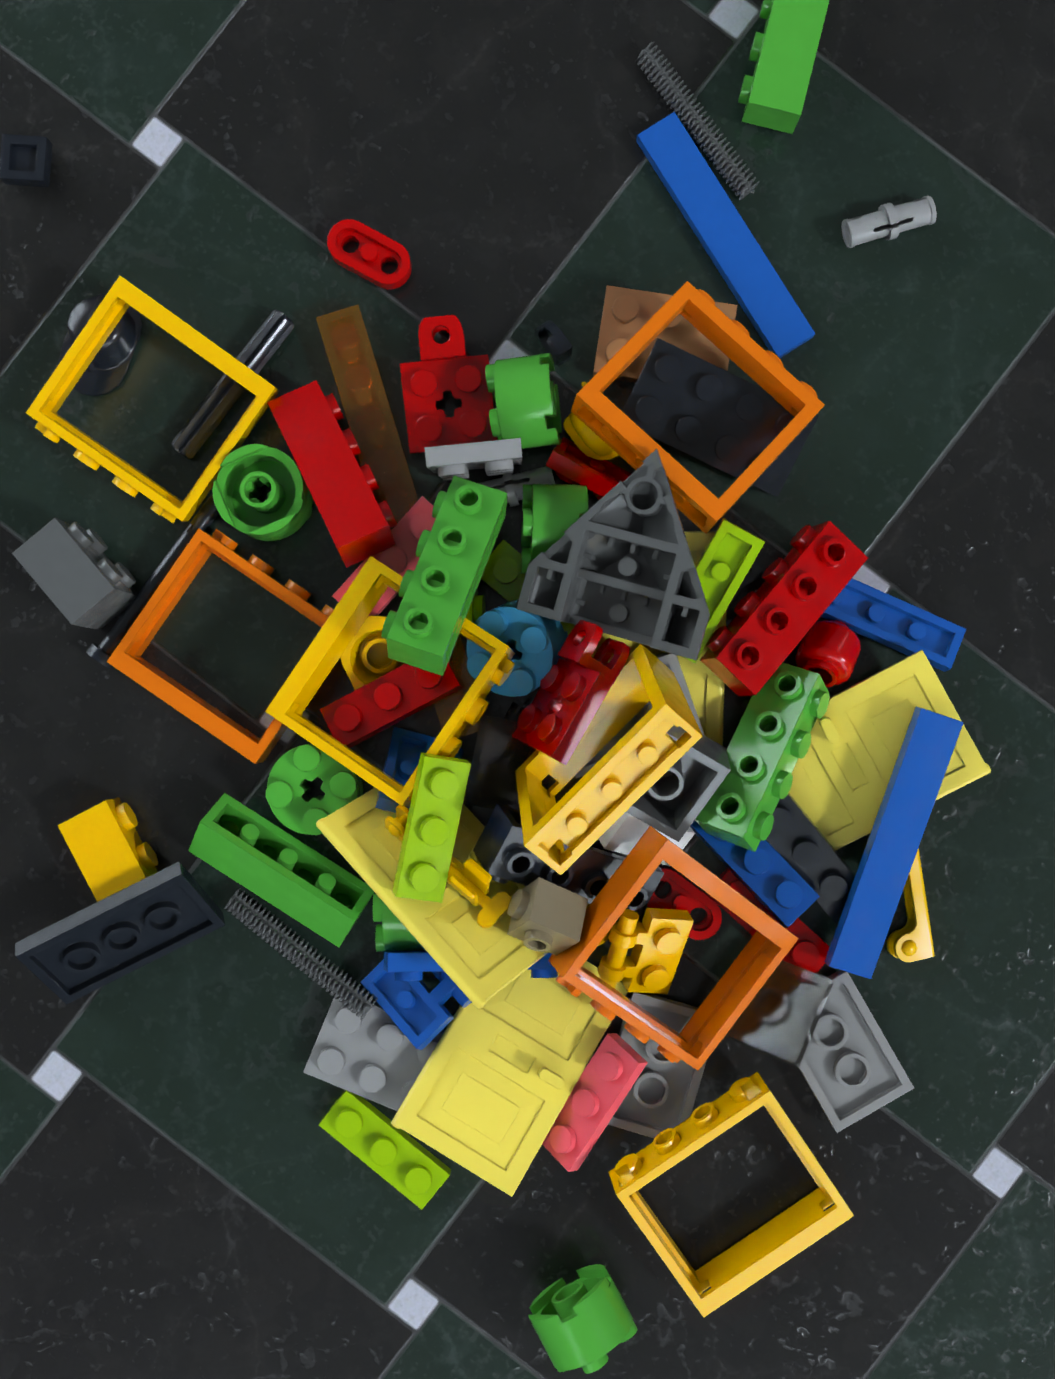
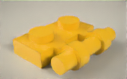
[597,908,694,994]

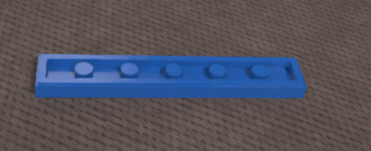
[636,112,815,358]
[824,706,964,979]

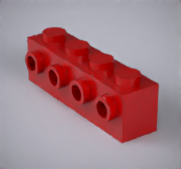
[267,380,397,568]
[700,521,868,696]

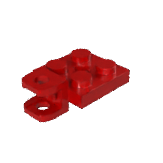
[400,315,497,454]
[512,620,631,765]

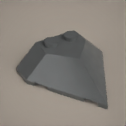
[516,449,710,660]

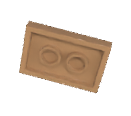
[593,285,737,383]

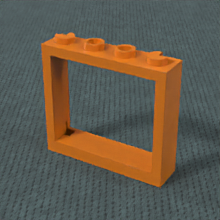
[571,281,825,534]
[107,528,334,764]
[548,826,799,1071]

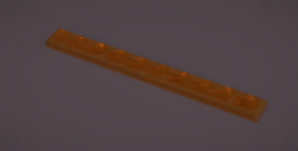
[316,305,489,737]

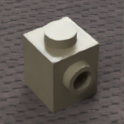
[507,877,588,955]

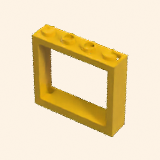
[26,275,279,523]
[265,556,515,807]
[515,644,703,875]
[608,1071,854,1318]

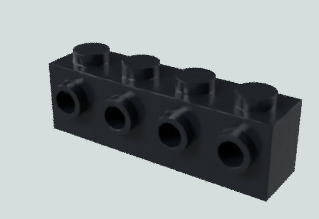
[473,803,665,918]

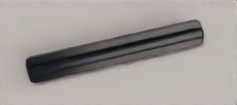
[171,309,294,459]

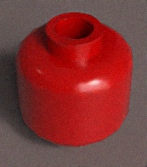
[795,620,861,687]

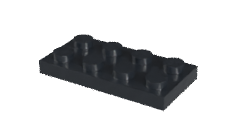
[622,338,819,497]
[15,861,225,1004]

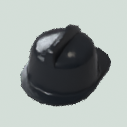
[60,294,142,396]

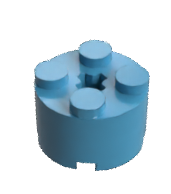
[467,599,568,697]

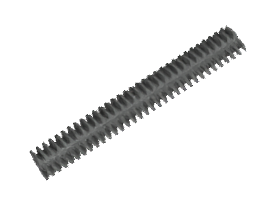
[636,42,760,200]
[224,888,378,1020]

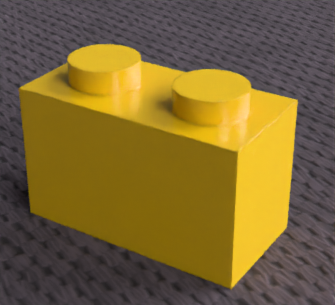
[57,797,158,902]

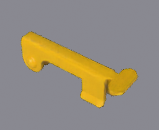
[384,804,511,928]
[887,848,935,962]

